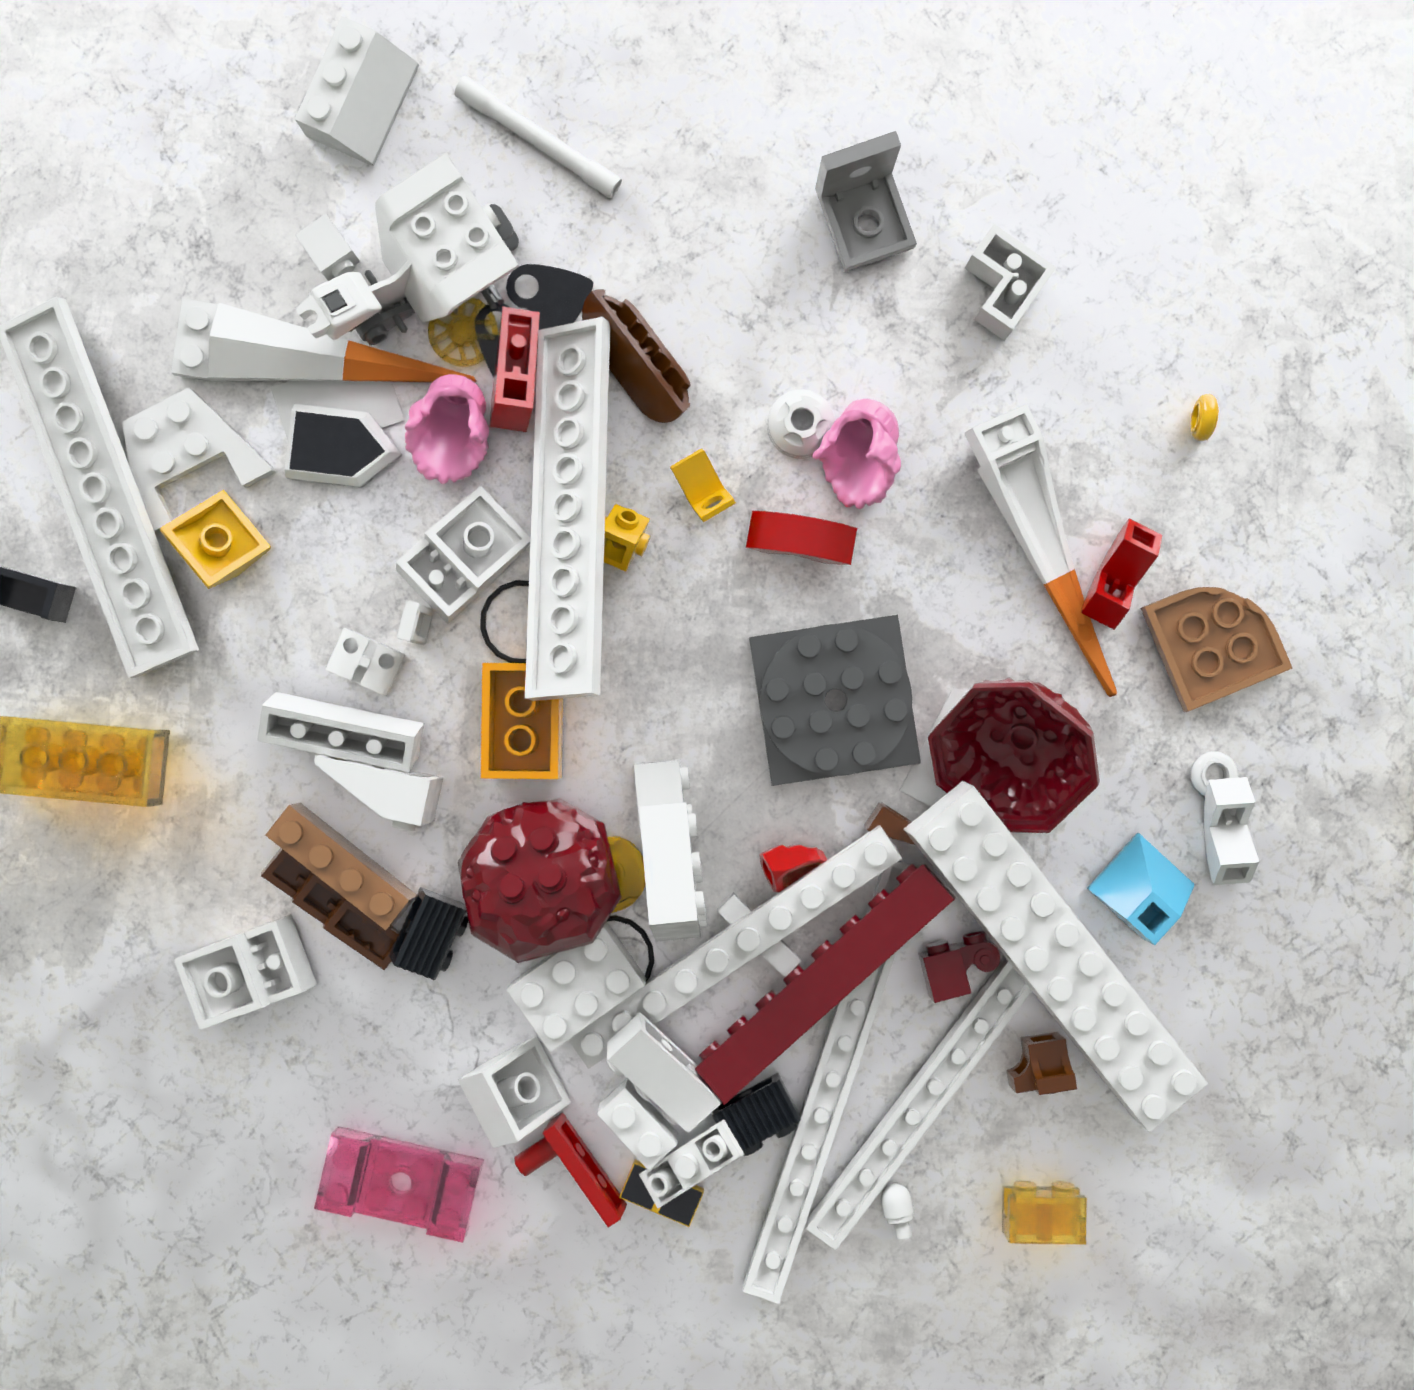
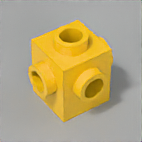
[604,504,651,572]

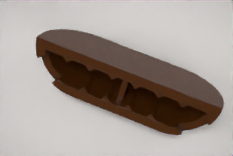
[582,289,691,423]

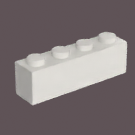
[257,692,424,773]

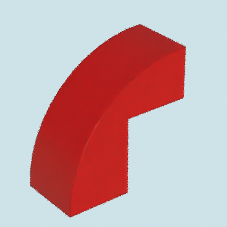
[746,511,858,565]
[1081,518,1163,630]

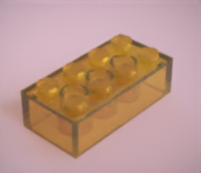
[0,716,170,807]

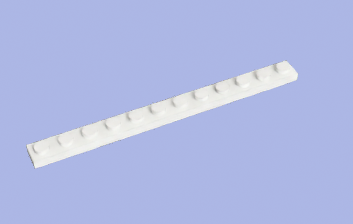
[742,861,919,1304]

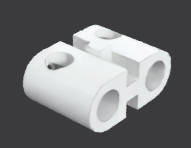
[325,627,405,696]

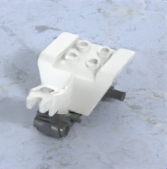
[295,153,520,345]

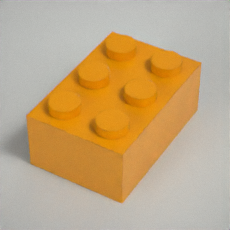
[481,663,563,779]

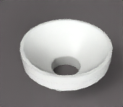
[767,390,835,459]

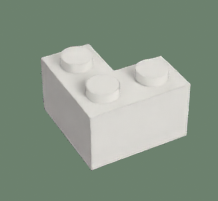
[965,224,1057,341]

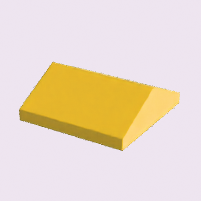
[160,489,271,589]

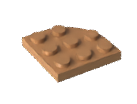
[1140,587,1293,712]

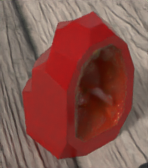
[759,845,827,892]

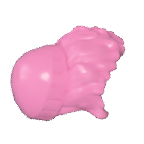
[405,374,489,484]
[812,399,901,509]

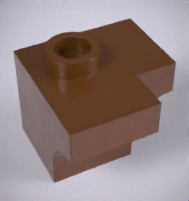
[1006,1032,1077,1095]

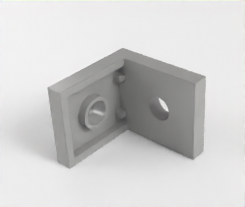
[815,131,917,272]

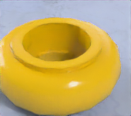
[1190,394,1219,441]

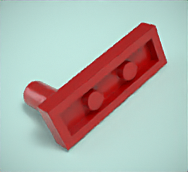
[514,1112,627,1228]

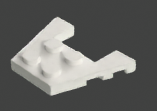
[122,387,276,535]

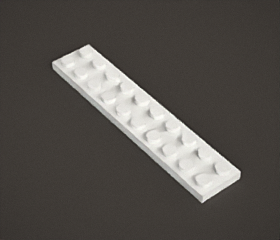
[0,296,199,678]
[525,317,610,701]

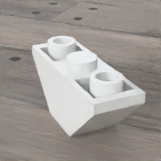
[639,1119,744,1208]

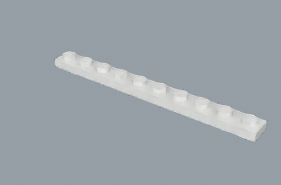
[569,825,903,1069]
[805,958,1032,1251]

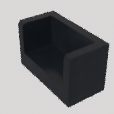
[0,566,76,623]

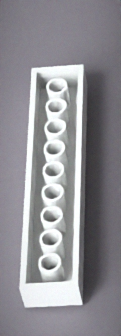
[903,781,1209,1133]

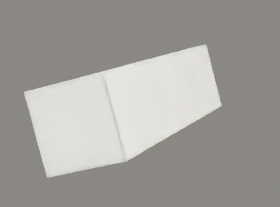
[717,892,802,977]

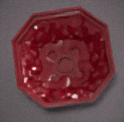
[928,677,1100,833]
[457,798,622,963]

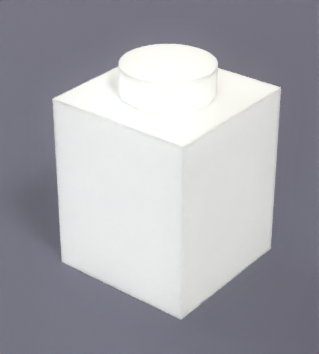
[295,213,360,281]

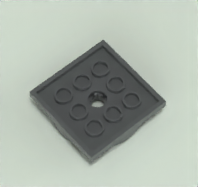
[749,615,921,786]

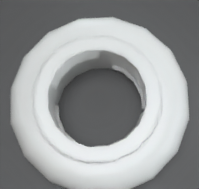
[1191,752,1238,796]

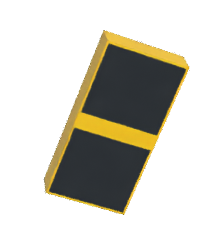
[619,1159,704,1227]

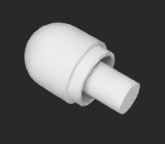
[881,1183,914,1240]

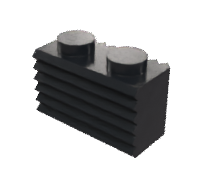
[389,887,468,980]
[712,1073,801,1156]

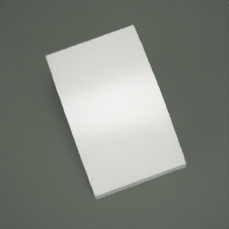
[396,485,531,624]
[173,915,317,1030]

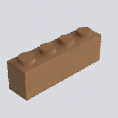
[265,803,417,931]

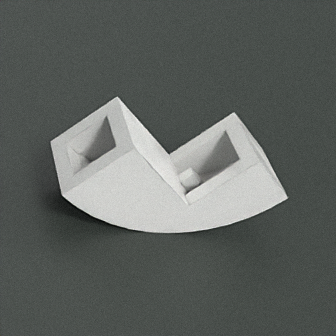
[1204,777,1259,885]

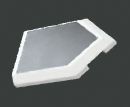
[284,404,402,488]

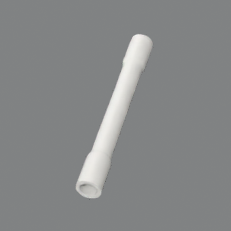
[454,76,622,199]

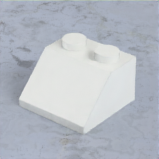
[458,1036,571,1148]

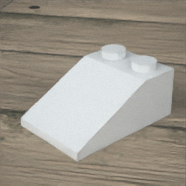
[314,755,443,831]

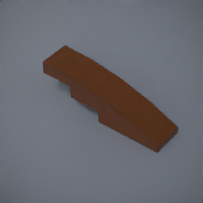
[261,848,399,970]

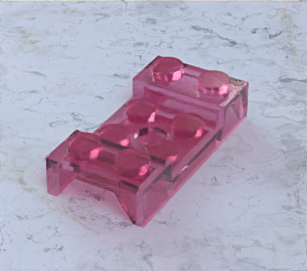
[314,1126,484,1243]

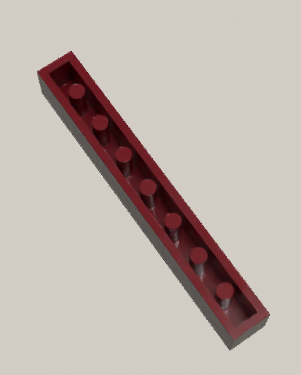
[695,863,956,1105]

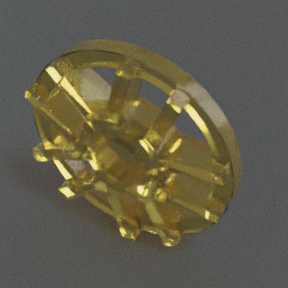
[428,297,498,367]

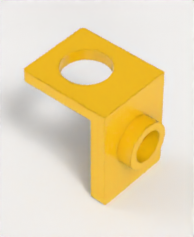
[670,448,736,522]

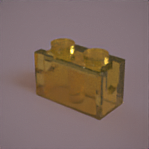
[1002,1181,1087,1245]

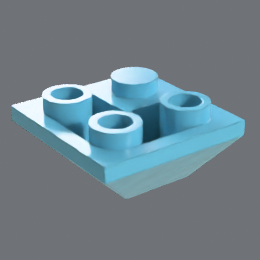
[1087,833,1195,945]

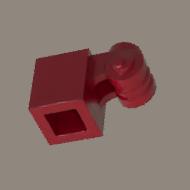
[918,931,1000,1003]

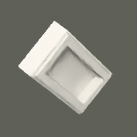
[397,600,434,645]

